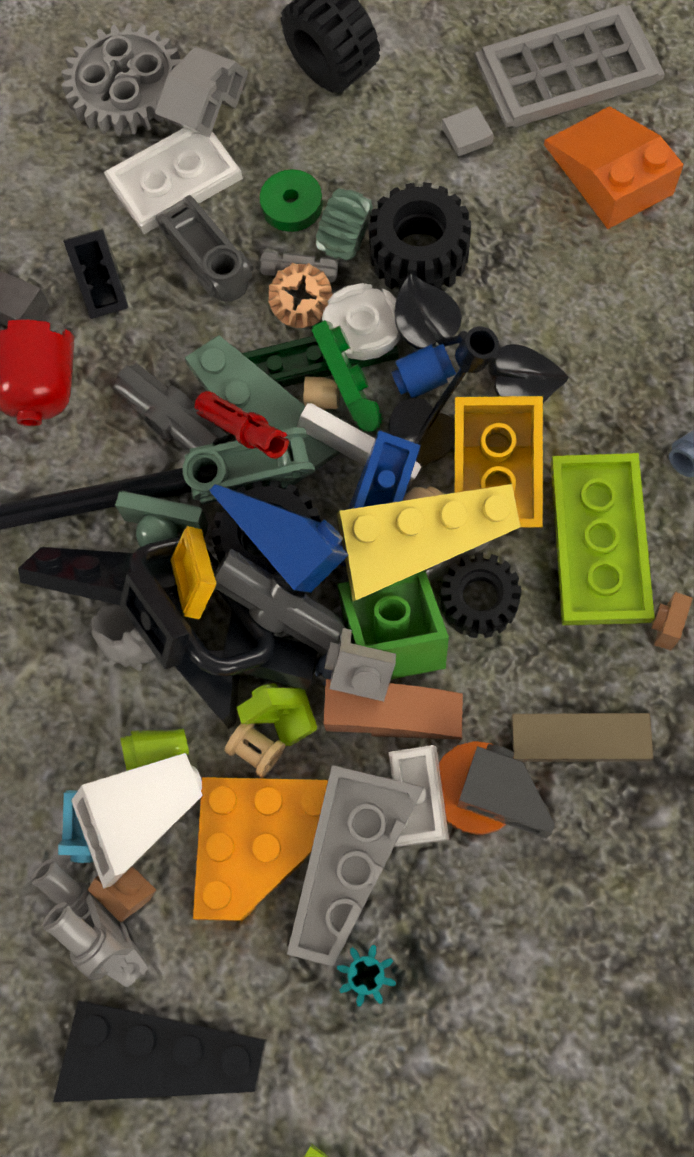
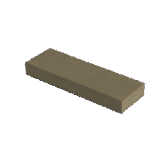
[511,713,653,762]

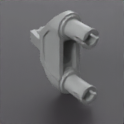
[31,859,149,988]

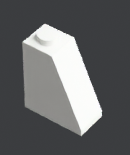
[71,753,203,889]

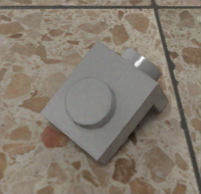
[324,628,396,702]

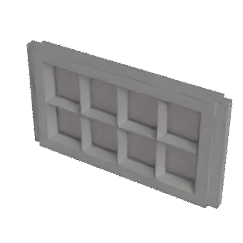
[474,4,665,128]

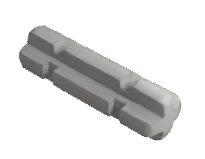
[260,251,338,282]

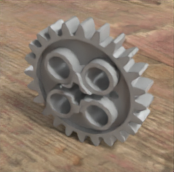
[62,23,181,136]

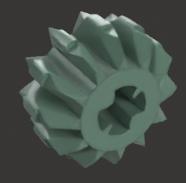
[316,188,373,261]

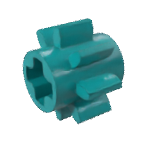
[337,945,396,1007]

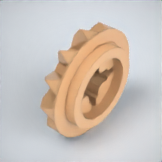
[268,263,333,328]

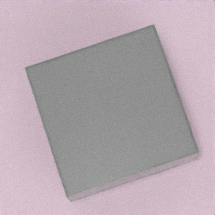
[442,106,494,157]

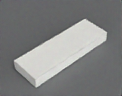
[297,403,422,489]

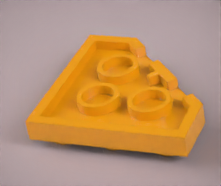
[193,777,328,921]

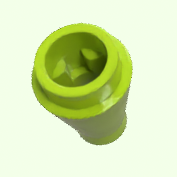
[120,728,189,771]

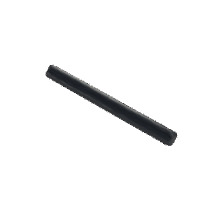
[0,465,217,530]

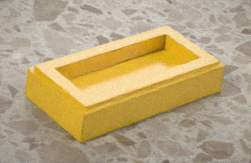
[171,526,216,619]

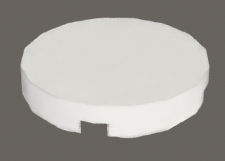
[322,283,401,360]

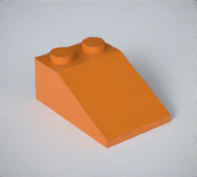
[544,106,684,229]

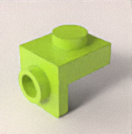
[236,683,317,747]

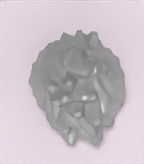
[91,604,156,671]

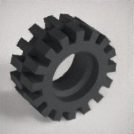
[440,552,522,638]

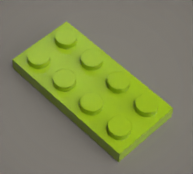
[550,453,655,626]

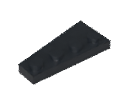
[18,547,183,613]
[53,1000,267,1102]

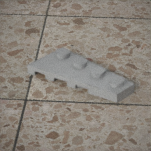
[287,765,424,966]

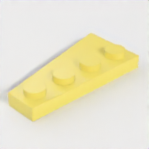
[337,484,520,602]

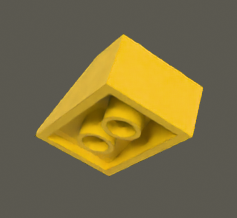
[454,396,543,528]

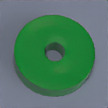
[260,169,323,232]

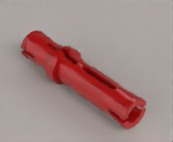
[194,391,289,459]

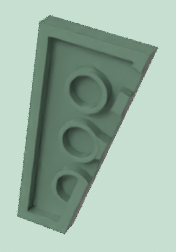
[185,335,340,489]

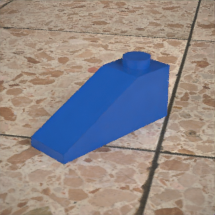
[339,430,421,567]
[209,484,348,593]

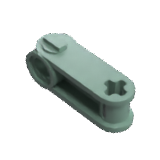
[183,427,315,504]

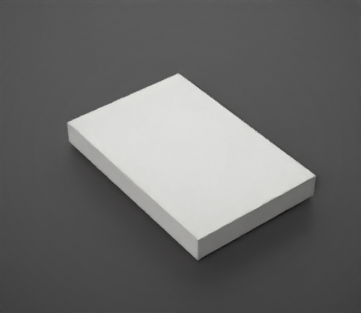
[104,128,243,234]

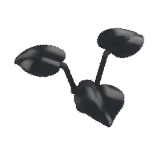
[388,273,569,466]

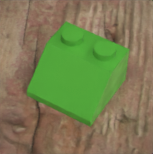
[338,570,449,680]

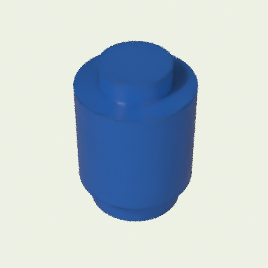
[391,344,456,398]

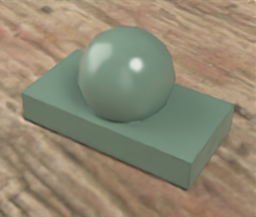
[115,491,209,547]

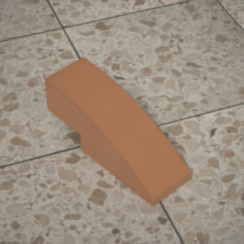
[324,679,463,740]

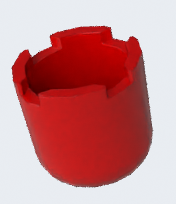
[0,319,75,426]

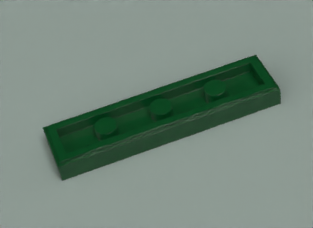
[242,335,399,387]

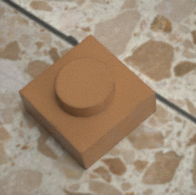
[651,592,693,651]
[88,867,156,922]

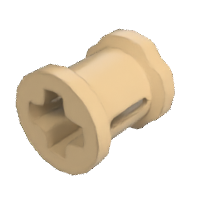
[224,724,285,778]

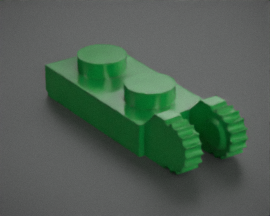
[311,320,384,432]

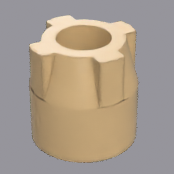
[303,376,339,410]

